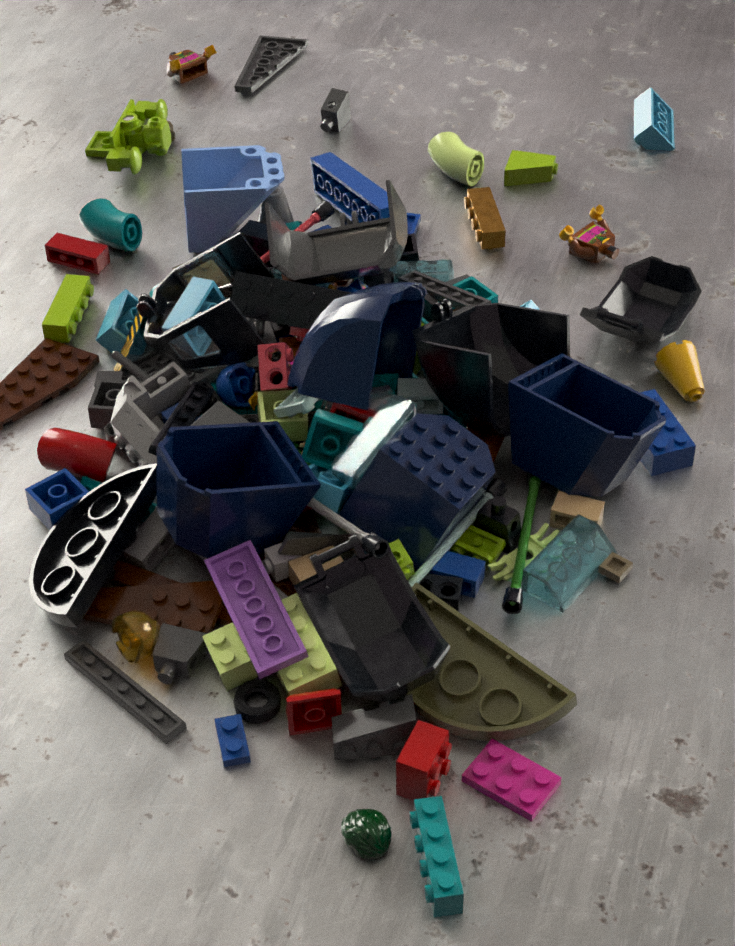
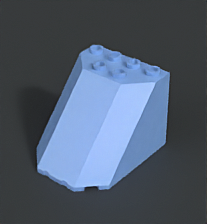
[181,145,284,253]

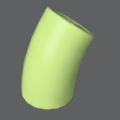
[428,132,484,187]

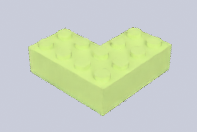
[202,593,342,696]

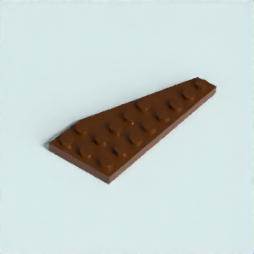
[0,338,100,430]

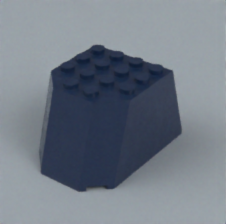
[508,353,666,497]
[339,413,496,572]
[157,421,321,559]

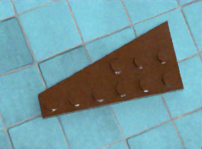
[83,581,224,635]

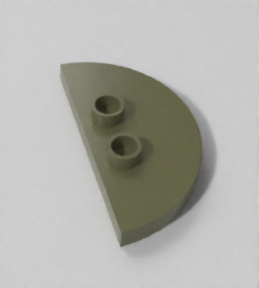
[404,582,577,741]

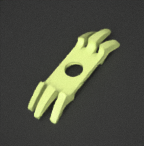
[487,523,565,581]

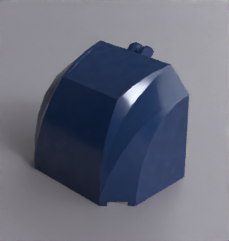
[287,282,428,410]

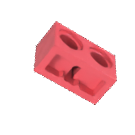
[258,342,293,391]

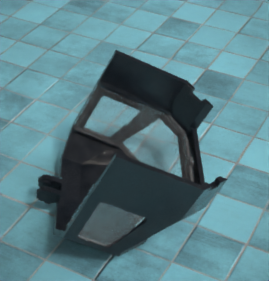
[136,232,281,374]

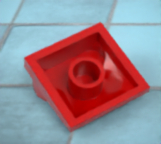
[286,688,342,736]

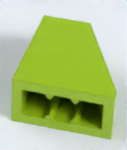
[504,150,558,186]

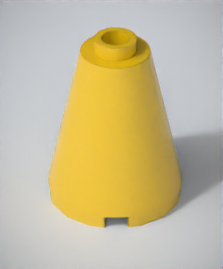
[654,340,705,402]

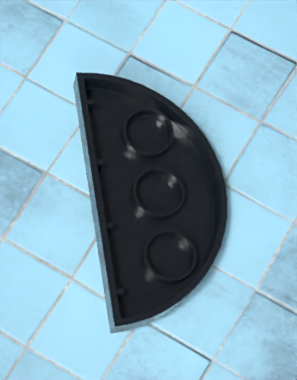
[29,464,157,628]

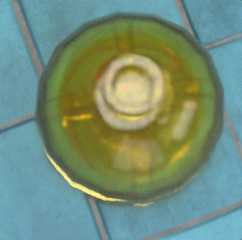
[112,611,160,664]

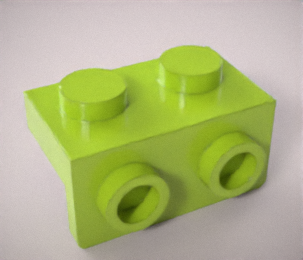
[450,525,506,566]

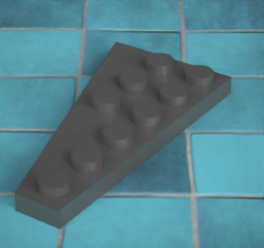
[234,35,308,94]

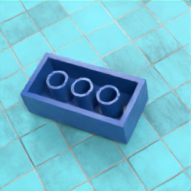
[640,389,696,477]

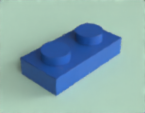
[214,714,251,768]

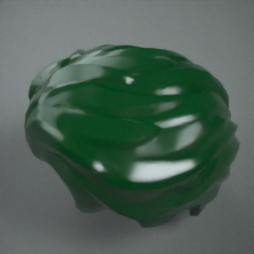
[341,809,392,859]

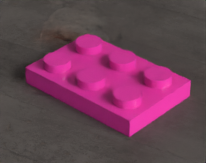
[461,739,562,822]

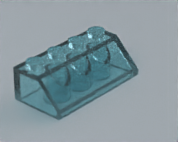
[332,394,417,491]
[522,514,617,613]

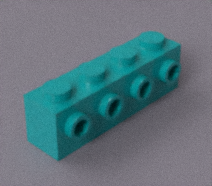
[409,796,464,918]

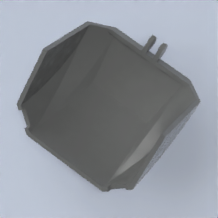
[265,180,408,286]

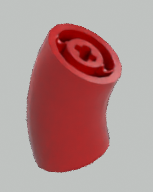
[37,428,117,483]

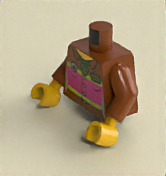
[167,45,217,84]
[559,204,619,263]

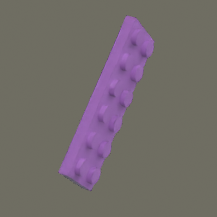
[204,540,309,679]

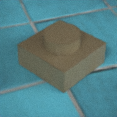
[598,552,633,583]

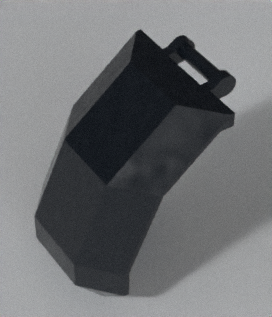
[580,256,702,344]
[293,534,450,702]

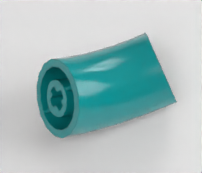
[79,198,142,251]

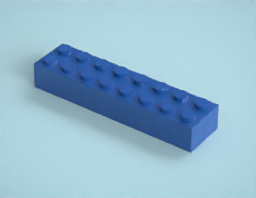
[310,152,390,223]

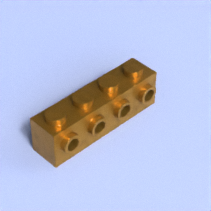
[464,187,506,249]

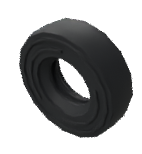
[233,679,281,724]

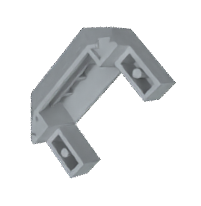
[110,362,190,467]

